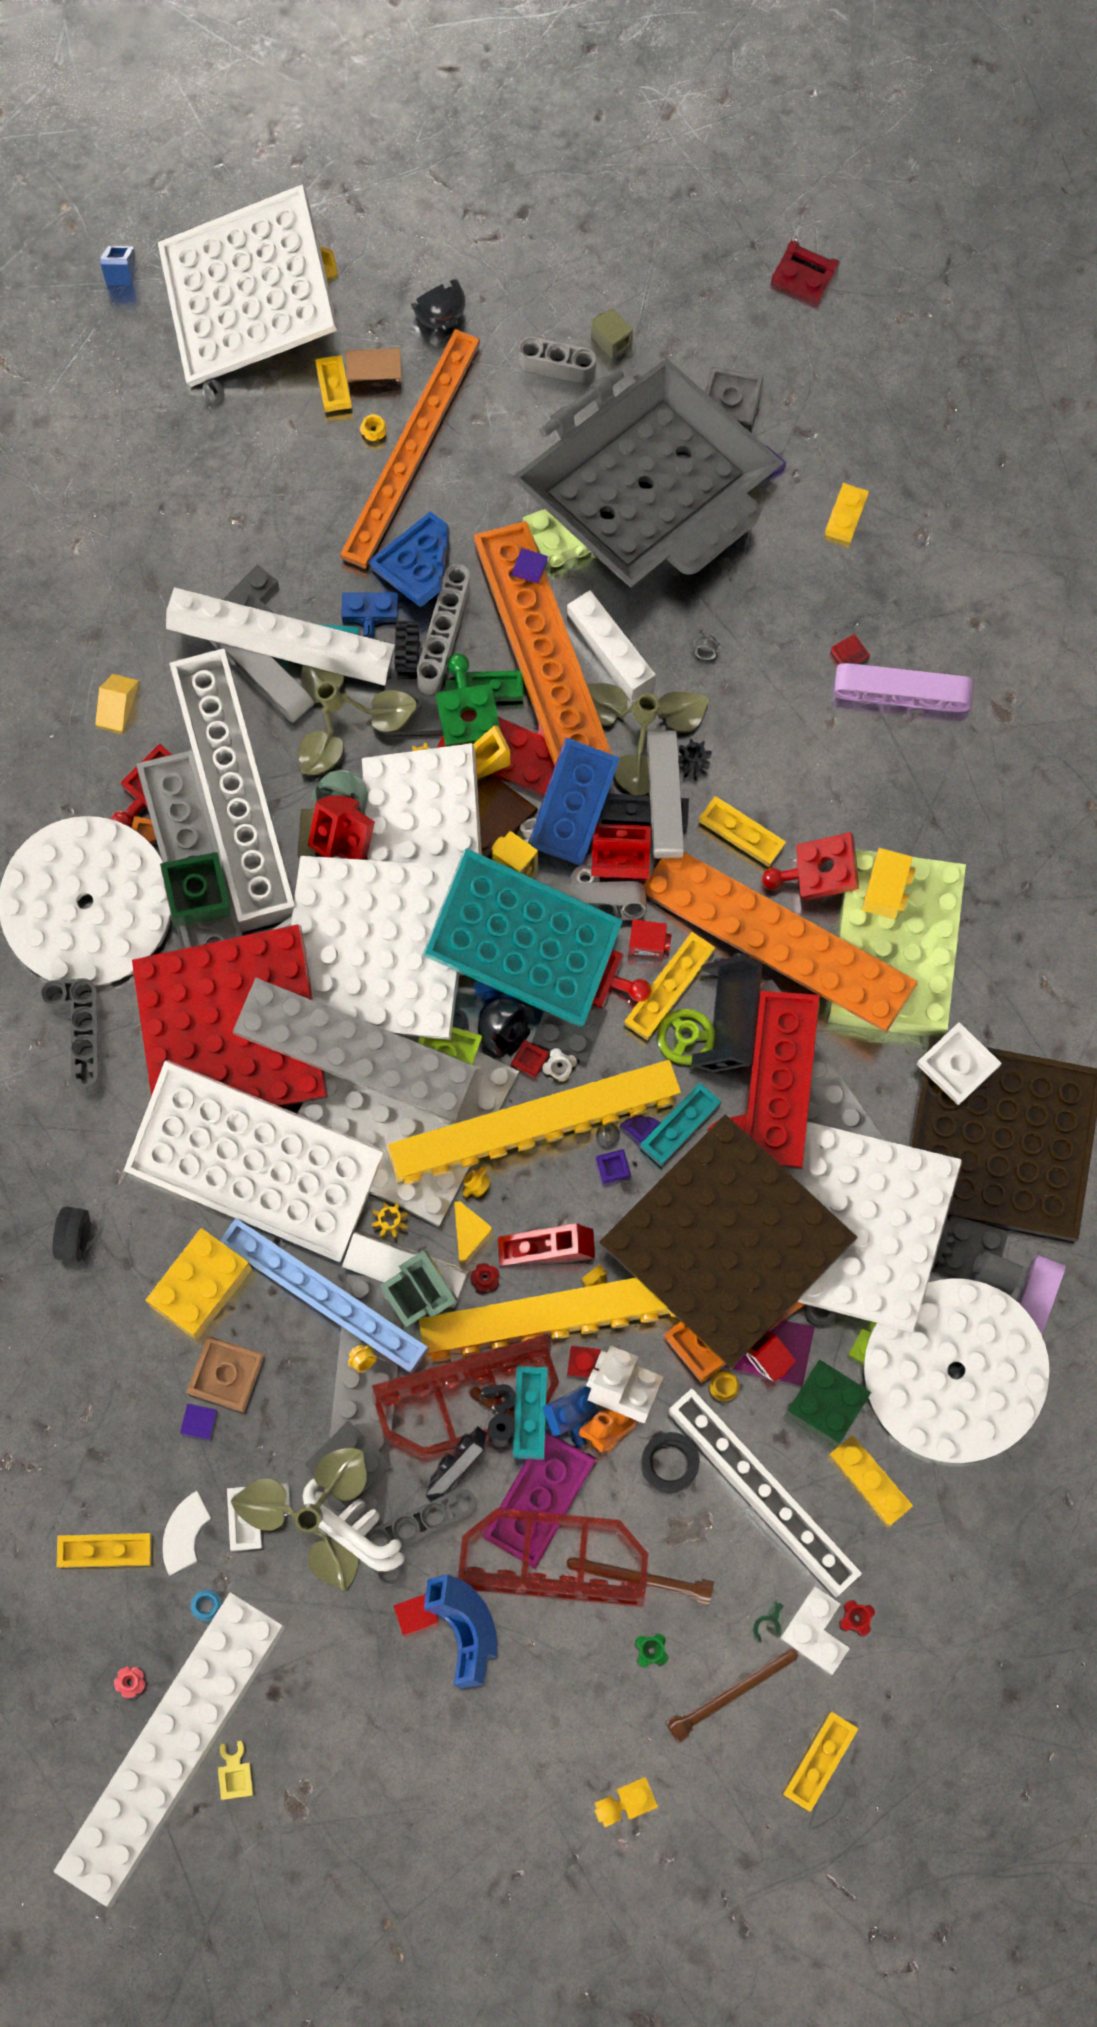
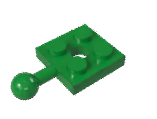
[435,653,501,747]

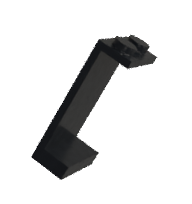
[691,953,763,1073]

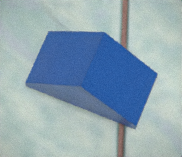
[100,246,135,285]

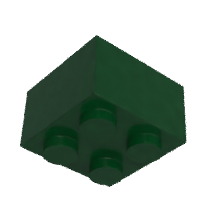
[160,852,230,928]
[785,1359,871,1448]

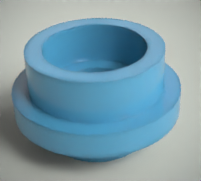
[191,1590,222,1622]

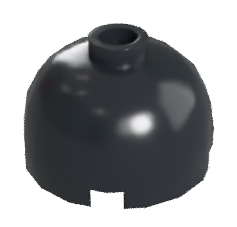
[410,279,466,331]
[477,997,534,1057]

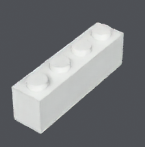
[567,590,656,703]

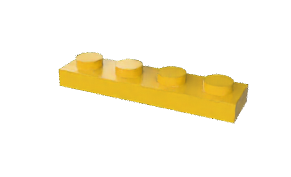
[624,932,715,1041]

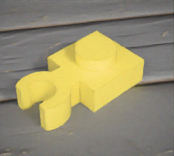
[218,1741,254,1800]

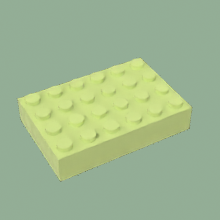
[827,849,966,1038]

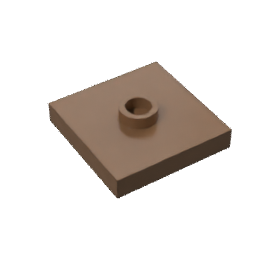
[186,1335,265,1413]

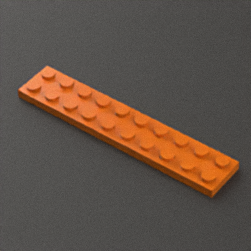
[474,521,612,766]
[644,851,918,1033]

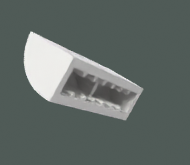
[342,1230,470,1308]

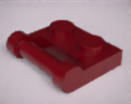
[771,240,840,304]

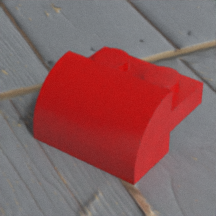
[307,795,375,860]
[591,824,651,879]

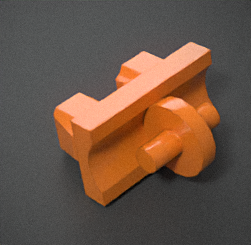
[578,1408,637,1452]

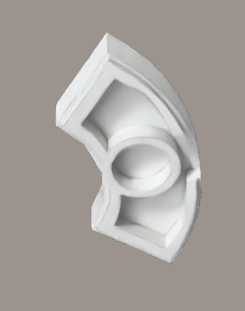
[163,1491,211,1576]

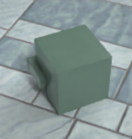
[380,1249,458,1327]

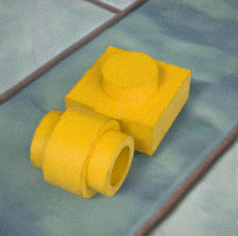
[594,1777,658,1827]

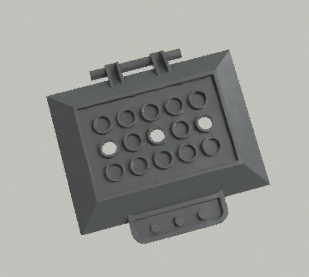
[512,358,784,588]

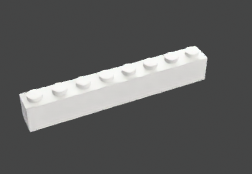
[166,587,395,686]
[668,1388,862,1598]

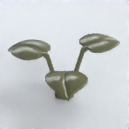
[298,665,417,775]
[586,683,709,796]
[231,1447,367,1591]

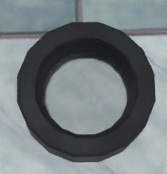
[641,1432,700,1493]

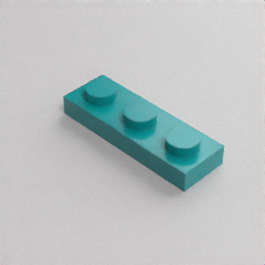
[640,1082,722,1167]
[513,1366,547,1460]

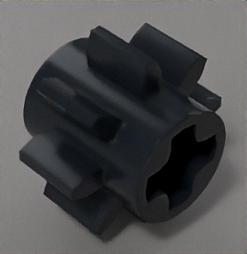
[678,739,712,776]

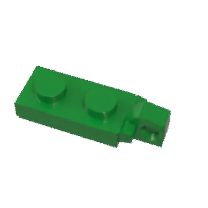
[445,670,524,701]

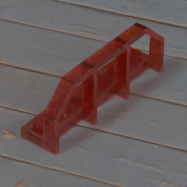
[372,1334,559,1458]
[458,1508,648,1607]

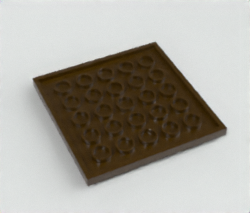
[910,1036,1097,1242]
[599,1114,858,1369]

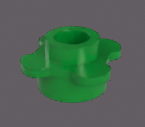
[635,1634,668,1667]

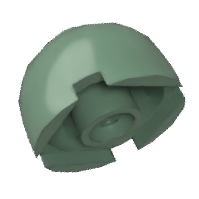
[312,770,368,815]

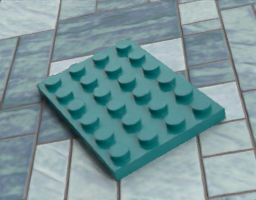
[422,848,623,1027]

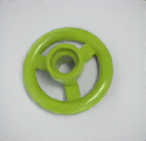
[657,1009,715,1065]

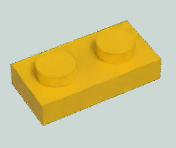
[315,355,352,412]
[825,483,869,543]

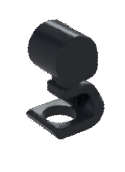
[479,1384,516,1447]

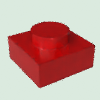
[567,1345,601,1380]

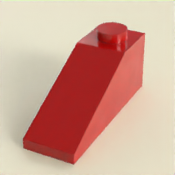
[498,1223,595,1267]

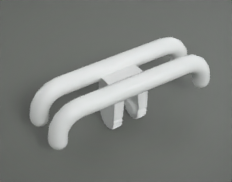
[303,1478,405,1572]

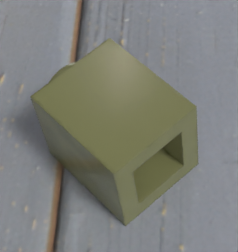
[591,308,633,359]

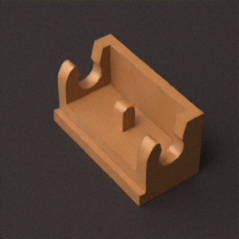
[346,348,402,383]

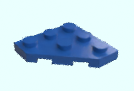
[368,511,450,607]

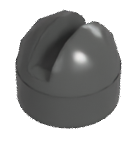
[202,379,225,404]
[596,1124,620,1149]

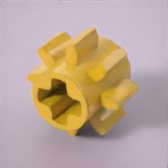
[372,1202,408,1240]

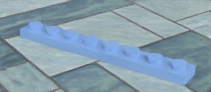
[220,1218,429,1374]

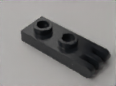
[426,1426,487,1501]

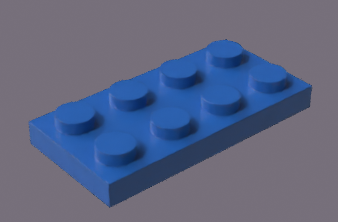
[528,738,620,866]

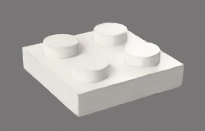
[917,1023,1002,1106]

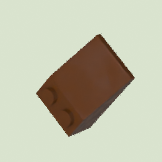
[478,775,538,860]

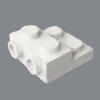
[587,1345,664,1423]

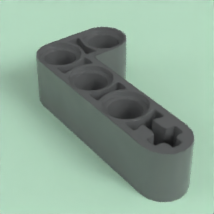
[40,978,102,1096]
[365,1488,477,1588]

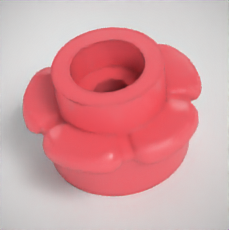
[114,1666,145,1698]

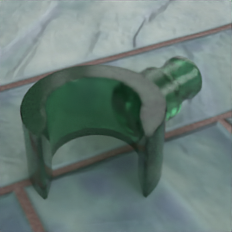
[752,1601,784,1643]

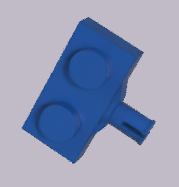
[341,592,398,639]
[542,1386,598,1448]

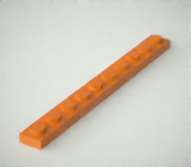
[340,329,480,569]

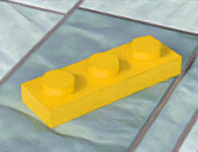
[698,796,786,868]
[829,1435,913,1527]
[57,1533,152,1568]
[783,1711,858,1812]

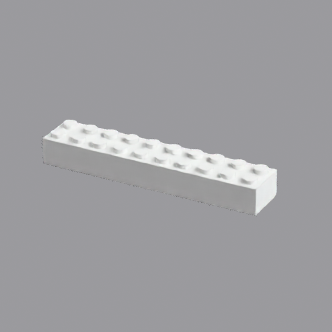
[169,649,295,932]
[53,1592,286,1907]

